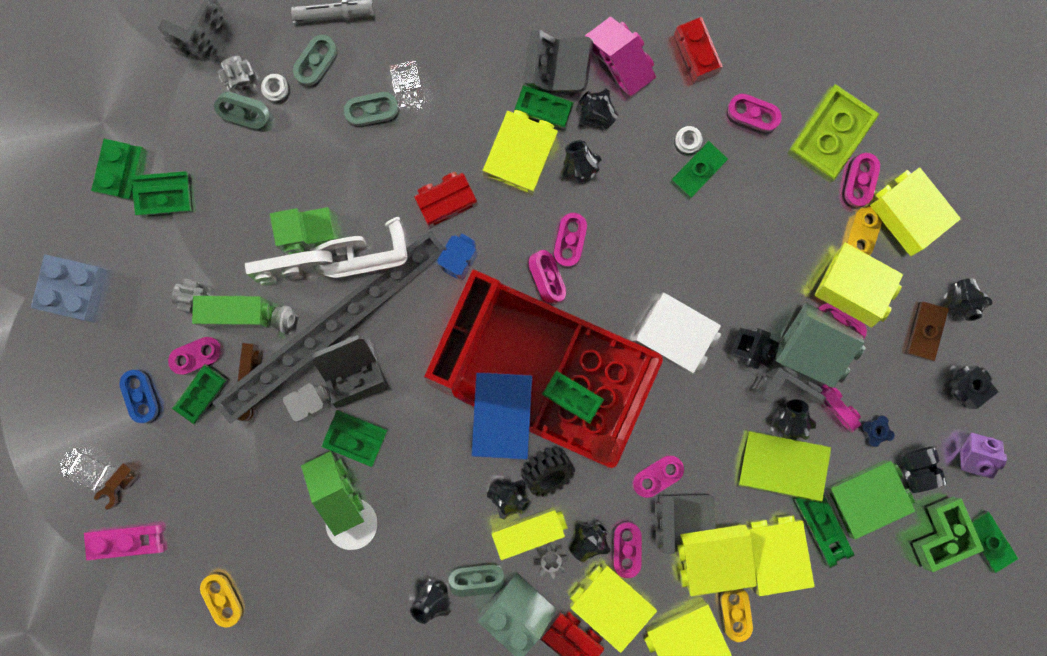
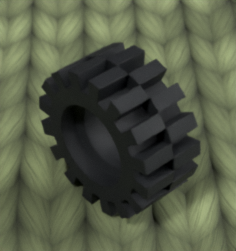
[521,446,575,497]

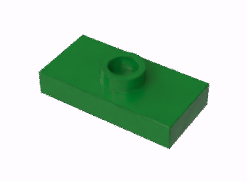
[514,85,574,129]
[671,141,728,199]
[172,364,228,425]
[542,371,604,424]
[971,511,1019,573]

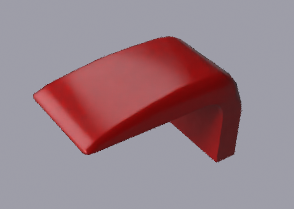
[424,269,663,468]

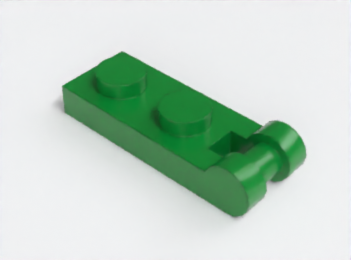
[794,494,855,568]

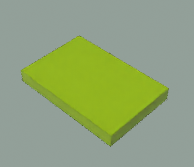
[788,84,880,181]
[739,431,831,502]

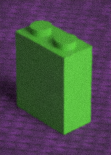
[192,296,274,328]
[826,460,916,540]

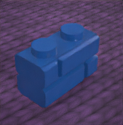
[437,233,477,281]

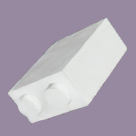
[634,293,721,374]

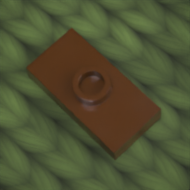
[906,301,949,361]

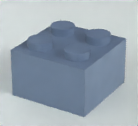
[31,254,107,323]

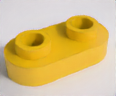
[846,206,882,256]
[200,574,242,628]
[720,589,753,642]

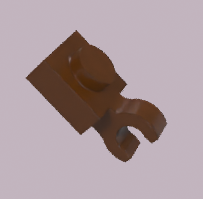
[94,462,139,510]

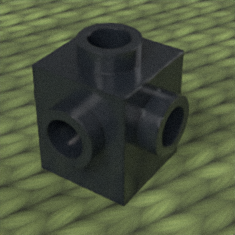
[731,327,780,370]
[948,365,999,409]

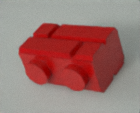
[674,17,723,83]
[414,172,478,228]
[540,610,605,656]

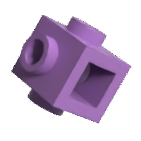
[960,432,1007,479]

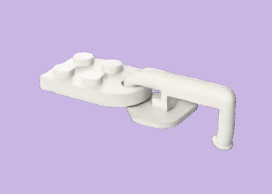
[245,217,407,285]

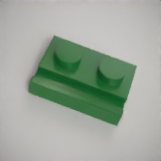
[91,138,144,201]
[131,171,192,216]
[321,410,388,467]

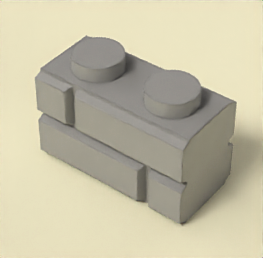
[283,383,331,422]

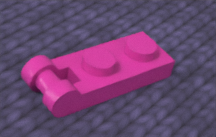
[84,524,164,561]

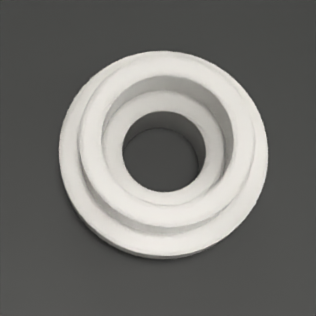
[261,74,288,101]
[675,126,703,154]
[271,305,295,333]

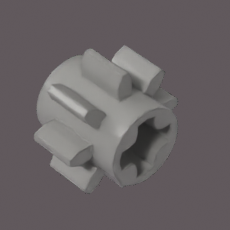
[218,56,254,89]
[172,279,205,314]
[534,543,568,579]

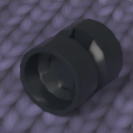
[900,446,947,493]

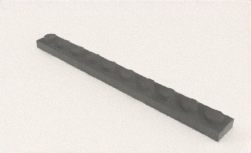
[212,230,446,424]

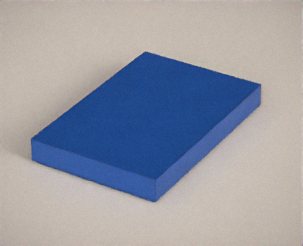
[472,372,532,459]

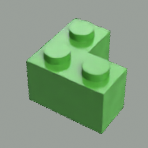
[270,207,337,255]
[301,451,365,536]
[912,497,984,572]

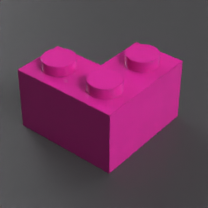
[585,17,656,96]

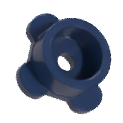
[863,415,895,447]

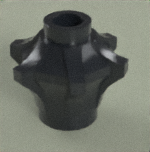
[578,88,619,130]
[561,140,602,183]
[948,278,993,321]
[772,399,816,440]
[487,479,530,520]
[569,521,611,563]
[410,582,451,624]

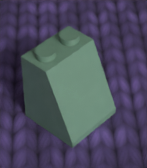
[776,302,865,388]
[478,572,557,656]

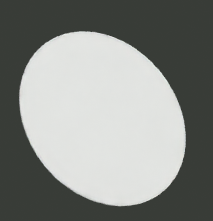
[326,500,377,550]

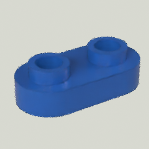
[119,370,158,423]

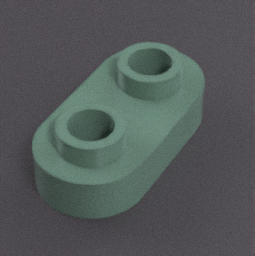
[293,35,337,86]
[214,92,269,129]
[344,92,398,126]
[449,565,505,597]

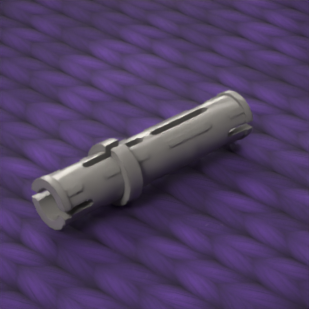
[291,0,374,24]

